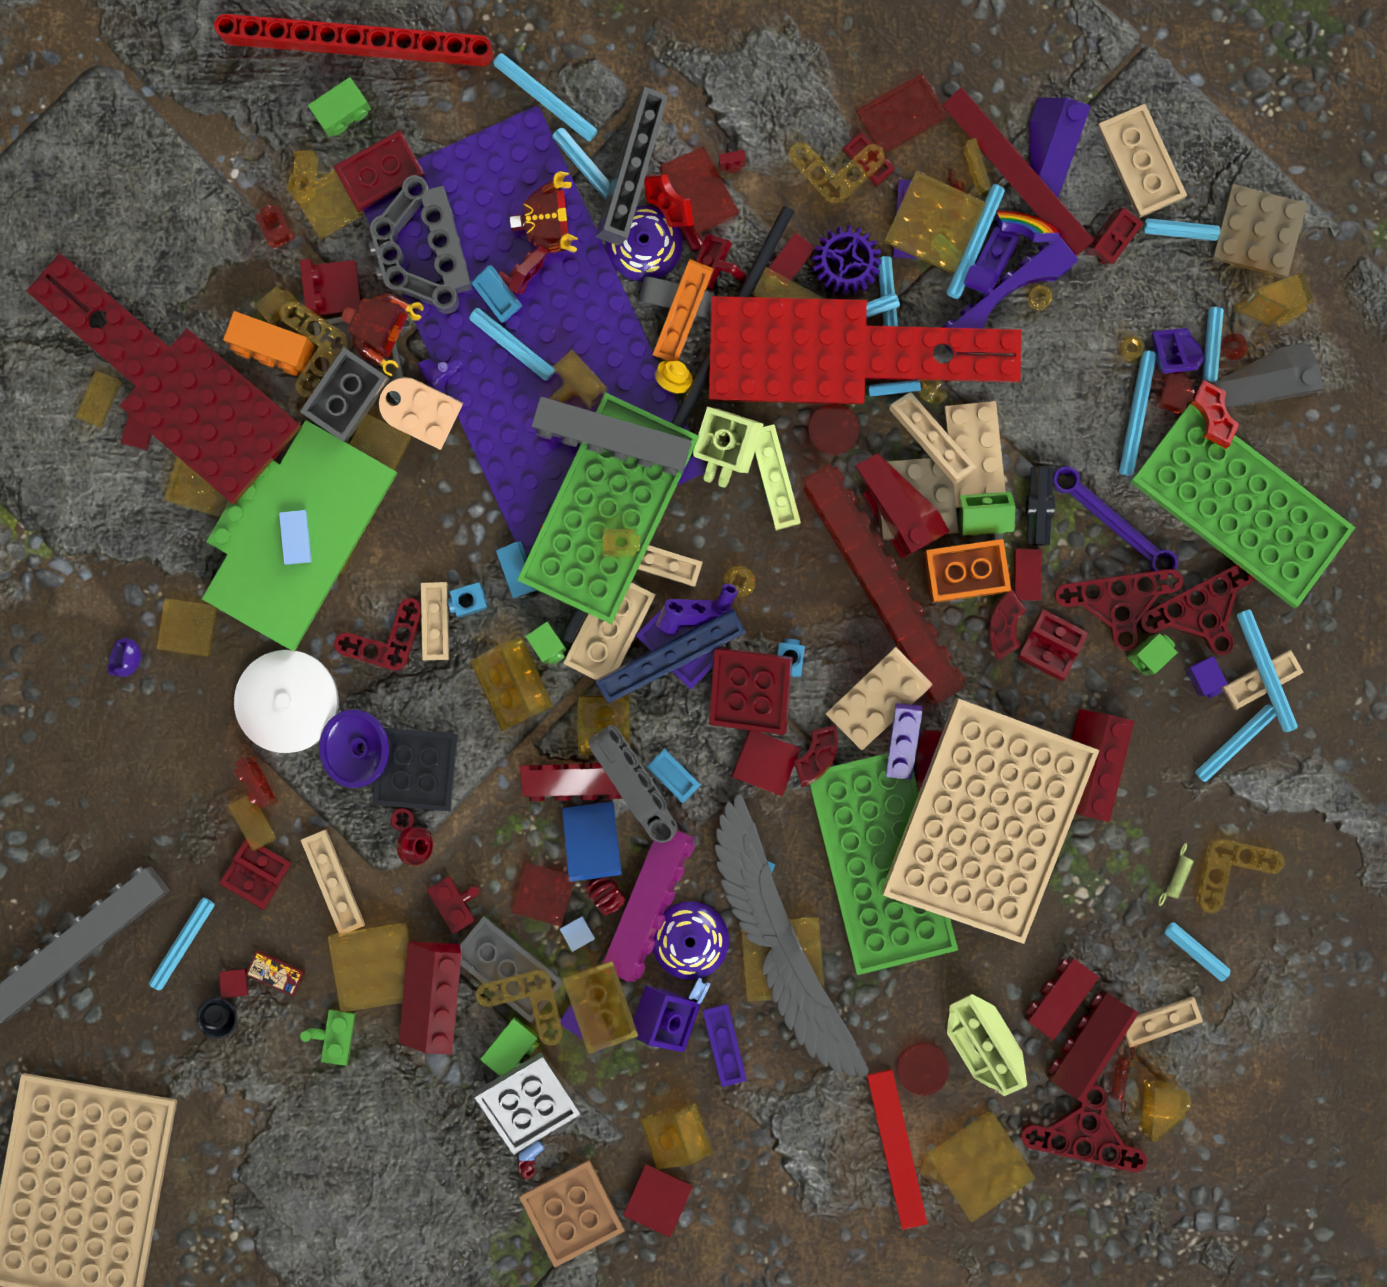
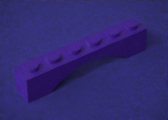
[941,236,1079,356]

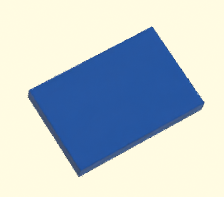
[562,801,622,882]

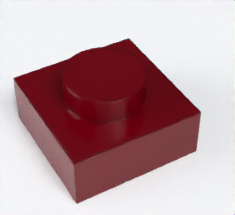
[719,150,746,173]

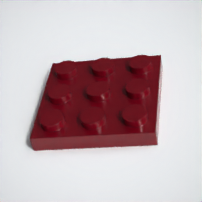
[709,648,793,735]

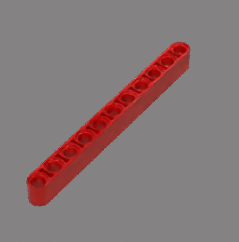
[214,14,494,66]

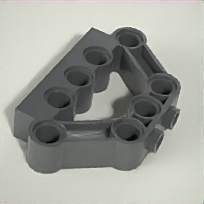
[368,175,473,314]

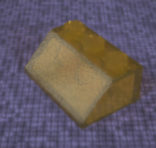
[1234,272,1315,327]
[470,636,553,731]
[561,961,638,1054]

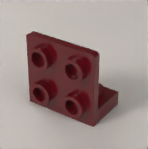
[300,259,361,317]

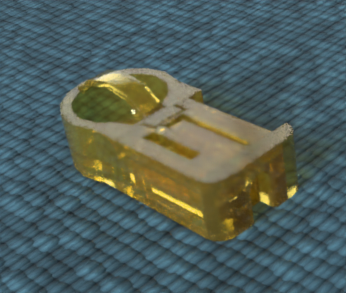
[287,150,319,203]

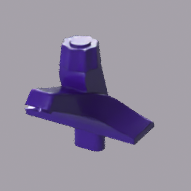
[418,359,463,394]

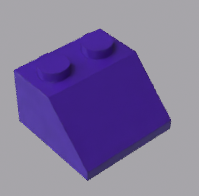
[628,985,701,1052]

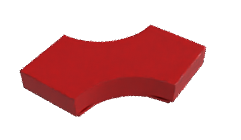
[644,174,694,227]
[1191,380,1239,449]

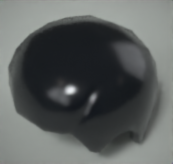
[196,997,238,1039]

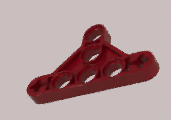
[1138,564,1254,656]
[1055,569,1183,651]
[1020,1084,1147,1172]

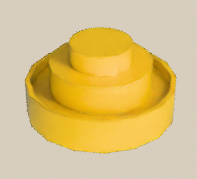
[655,361,693,393]

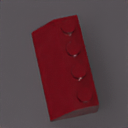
[1071,709,1135,822]
[399,941,461,1055]
[1047,990,1139,1102]

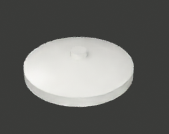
[234,650,339,753]

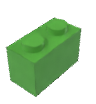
[308,77,371,138]
[959,492,1015,536]
[525,622,567,665]
[1127,634,1178,676]
[480,1015,539,1076]

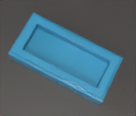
[471,265,522,323]
[866,380,921,396]
[496,541,536,599]
[647,749,701,803]

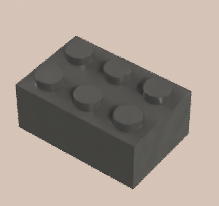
[300,347,391,443]

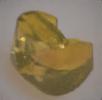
[920,381,947,404]

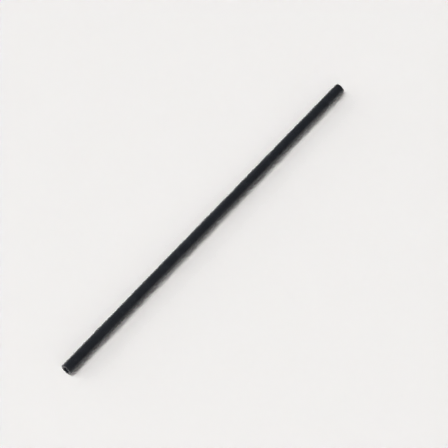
[560,206,794,643]

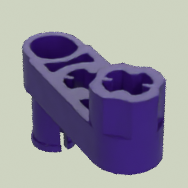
[656,584,738,634]

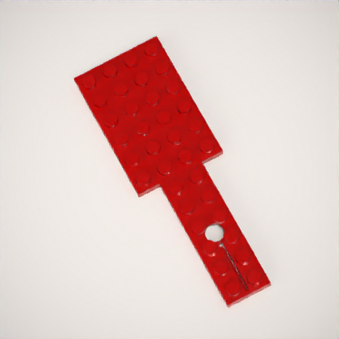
[709,296,1022,404]

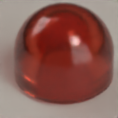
[1220,334,1248,360]

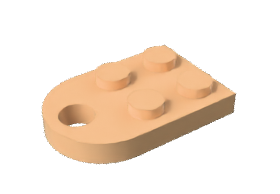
[379,377,463,450]

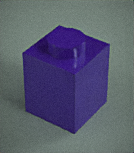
[1185,656,1228,698]

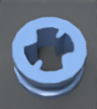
[688,978,711,1004]

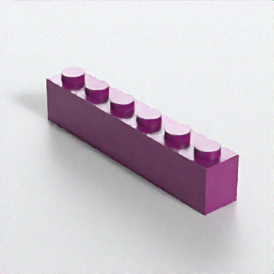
[601,830,695,982]

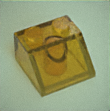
[577,695,631,754]
[1140,1080,1191,1142]
[641,1103,713,1169]

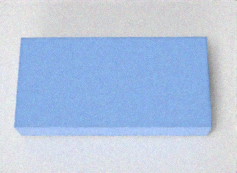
[279,510,312,565]

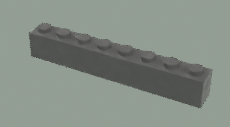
[0,867,171,1023]

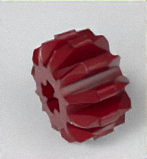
[584,876,625,915]

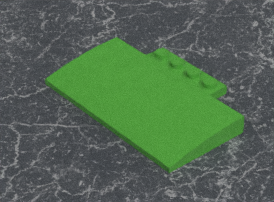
[202,420,397,652]

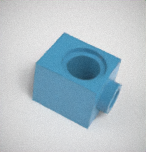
[447,582,489,618]
[777,639,805,678]

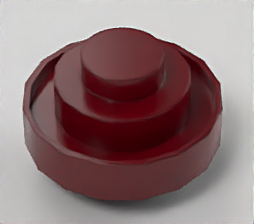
[396,827,433,866]

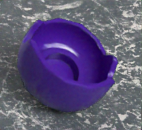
[108,638,142,677]

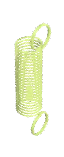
[1158,843,1194,906]

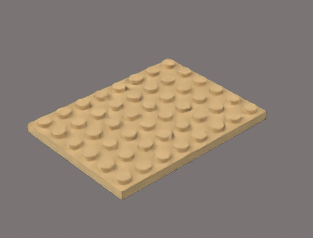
[881,698,1099,944]
[0,1073,177,1287]

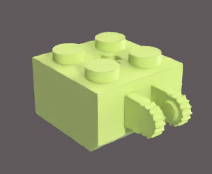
[693,407,763,488]

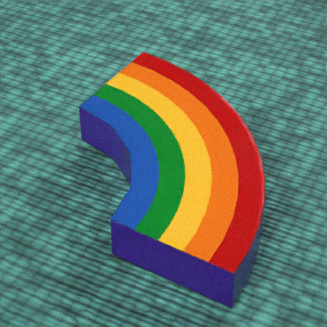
[994,211,1059,242]

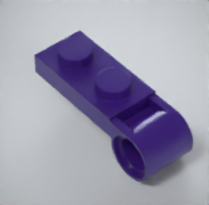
[964,226,1019,295]

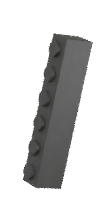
[595,87,668,246]
[532,397,692,476]

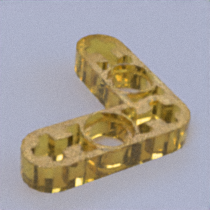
[789,142,885,205]
[280,301,349,397]
[1197,839,1285,913]
[476,969,563,1045]

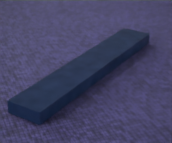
[596,609,746,704]

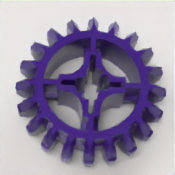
[812,225,882,295]

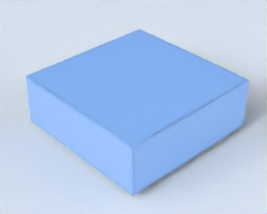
[560,916,595,952]

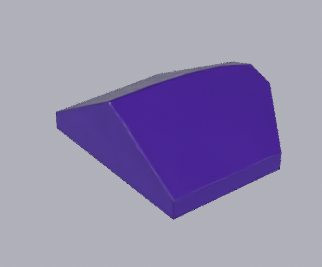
[1152,328,1205,374]

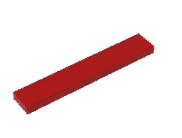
[867,1069,928,1230]

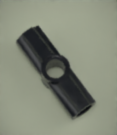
[1025,466,1055,546]

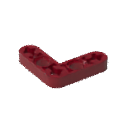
[334,598,422,671]

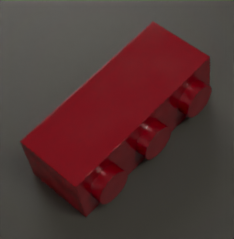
[1024,956,1099,1041]

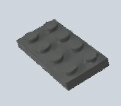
[460,916,564,1023]

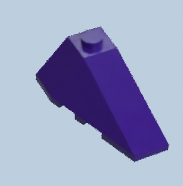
[1029,98,1091,198]

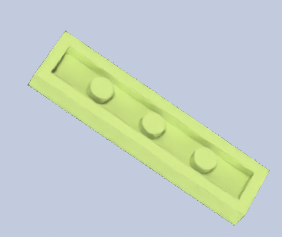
[755,424,801,530]

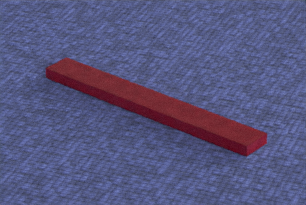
[942,87,1095,257]

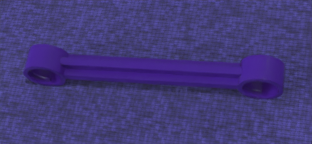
[1053,466,1178,576]

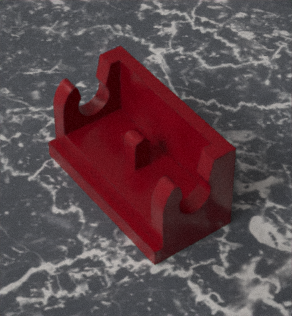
[1085,207,1143,264]

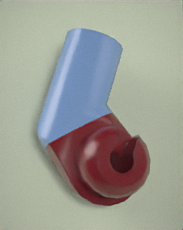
[518,1140,545,1179]

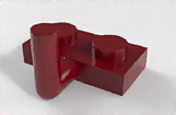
[695,234,747,290]
[499,245,549,294]
[427,876,481,934]

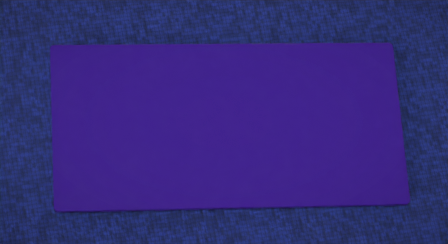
[364,107,706,555]

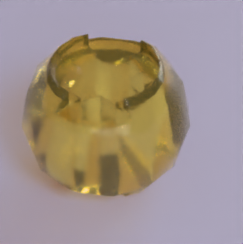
[723,565,756,598]

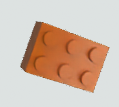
[223,311,316,377]
[923,539,1011,603]

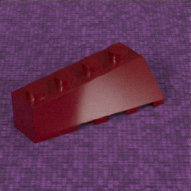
[520,763,622,802]

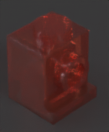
[255,205,295,249]

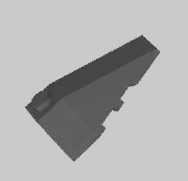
[1212,343,1323,408]

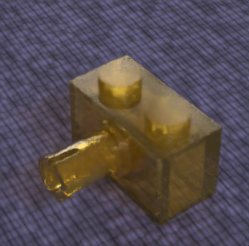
[548,350,608,409]

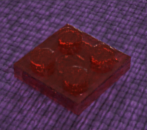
[234,757,278,809]
[511,862,575,927]

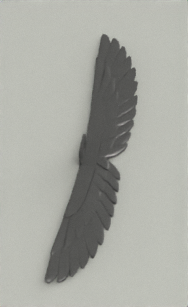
[715,794,868,1076]

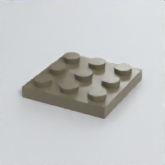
[1212,184,1307,279]
[878,458,959,540]

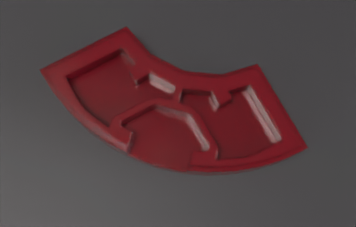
[990,589,1027,661]
[794,724,838,787]

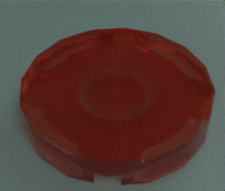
[808,404,859,456]
[897,1042,949,1096]

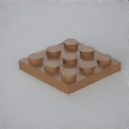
[519,1159,625,1268]

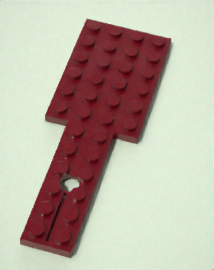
[26,253,302,505]

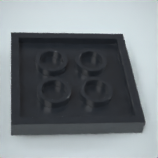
[372,727,458,812]

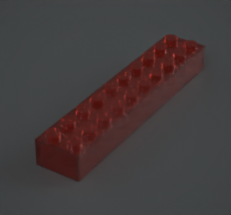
[800,463,965,705]

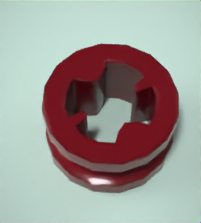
[391,808,416,831]

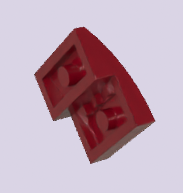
[1017,609,1088,682]
[731,730,801,796]
[219,838,291,911]
[622,1164,693,1238]

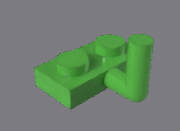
[300,1009,356,1066]

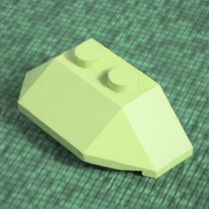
[947,994,1027,1096]

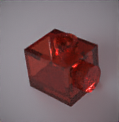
[1155,372,1195,414]

